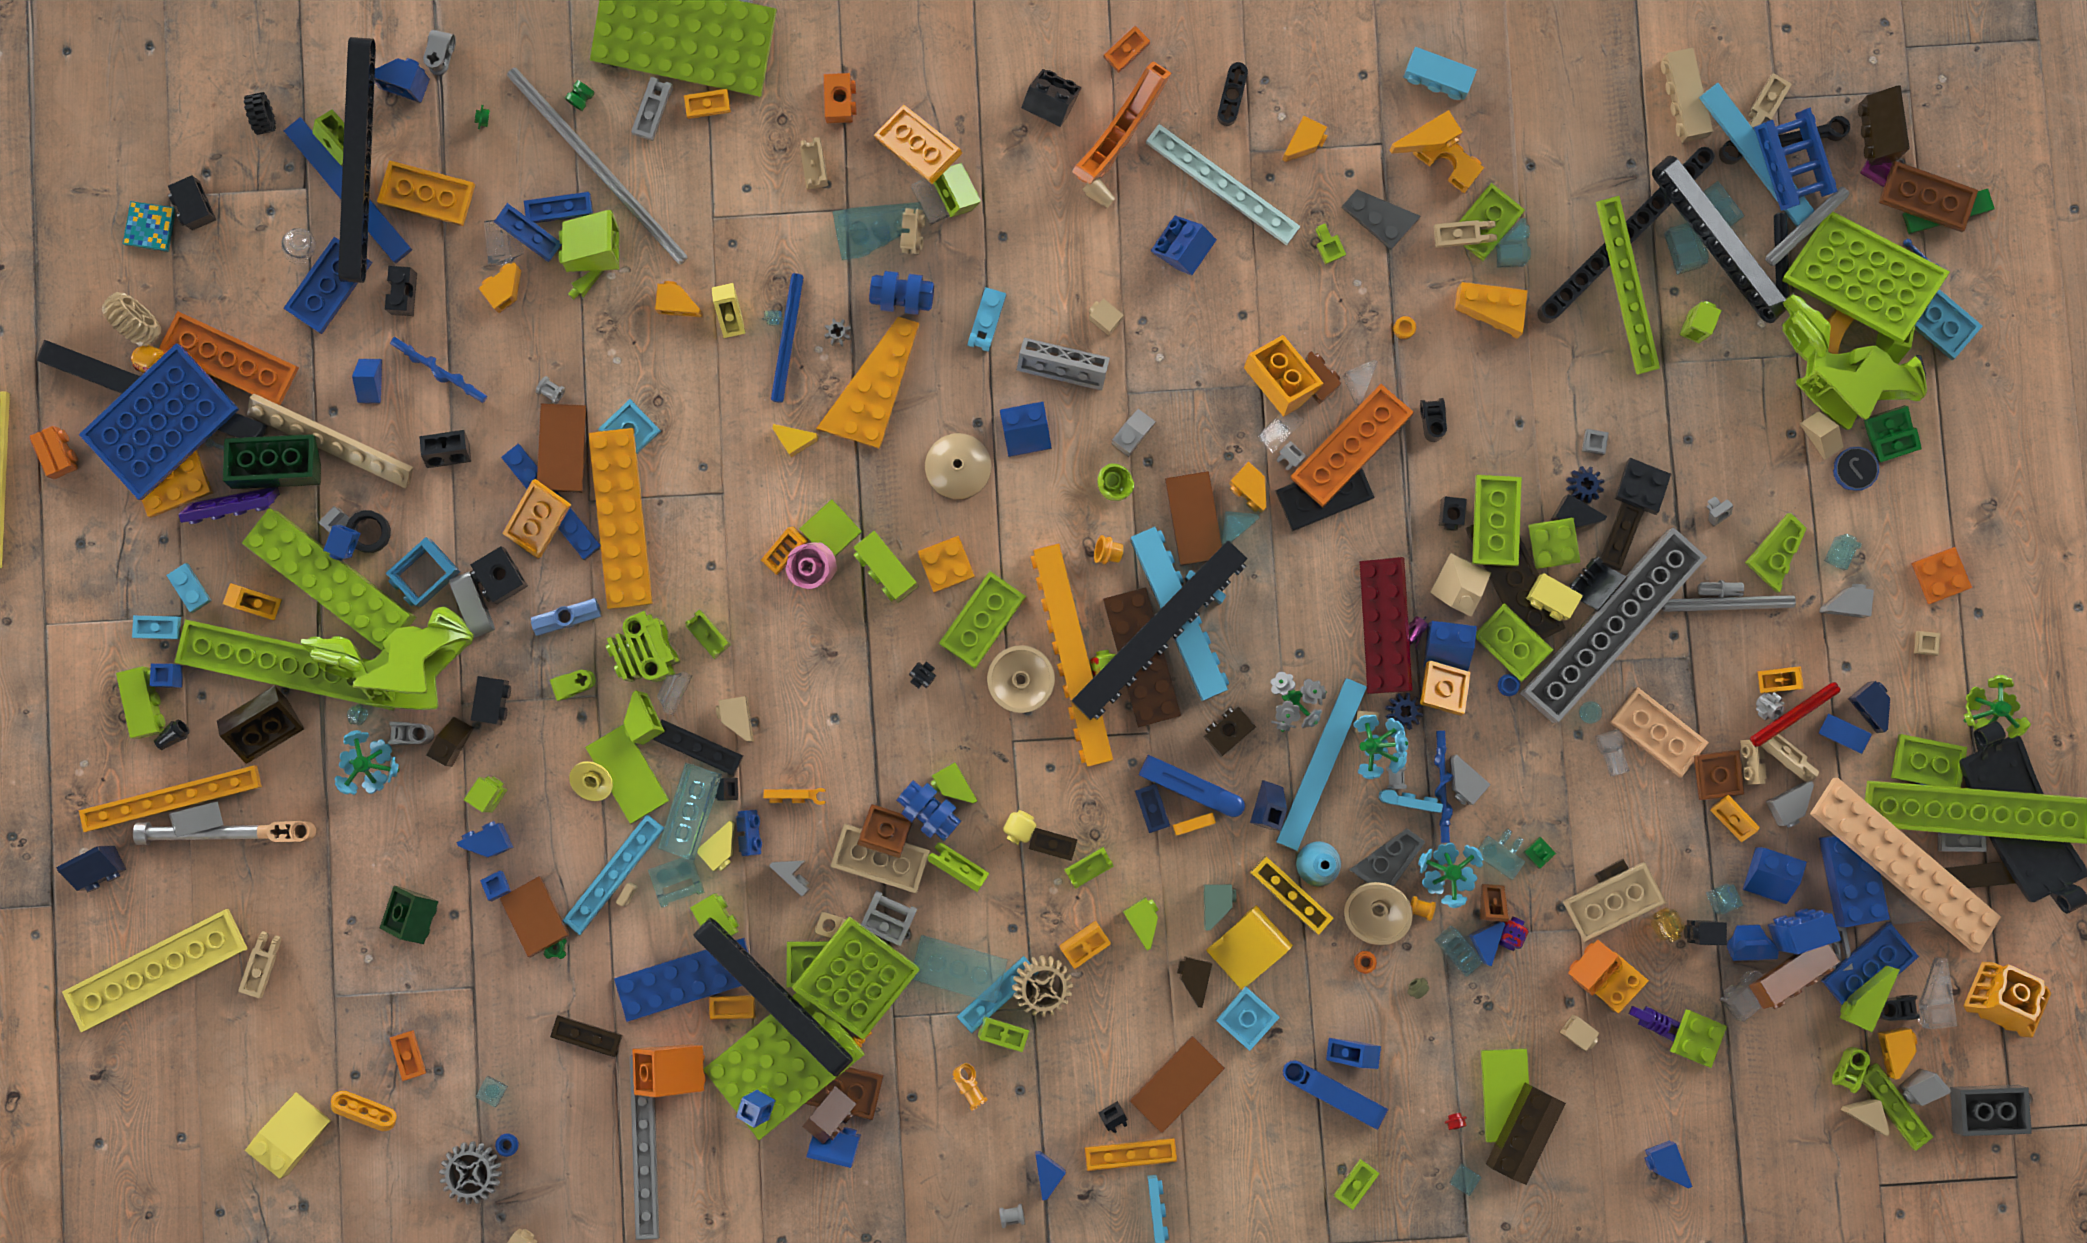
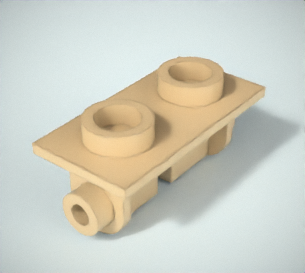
[900,208,925,255]
[1740,740,1767,785]

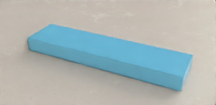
[957,956,1039,1034]

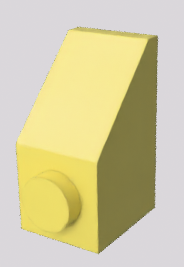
[712,283,745,338]
[696,821,735,871]

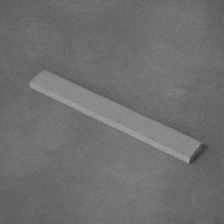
[630,1055,660,1240]

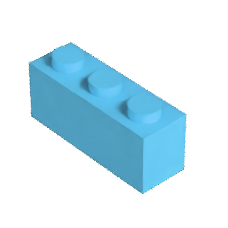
[1403,47,1477,100]

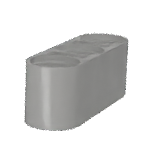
[449,571,495,638]

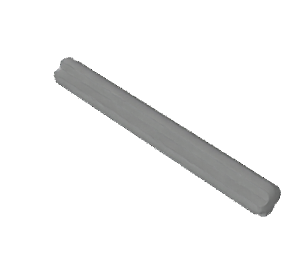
[1765,187,1850,266]

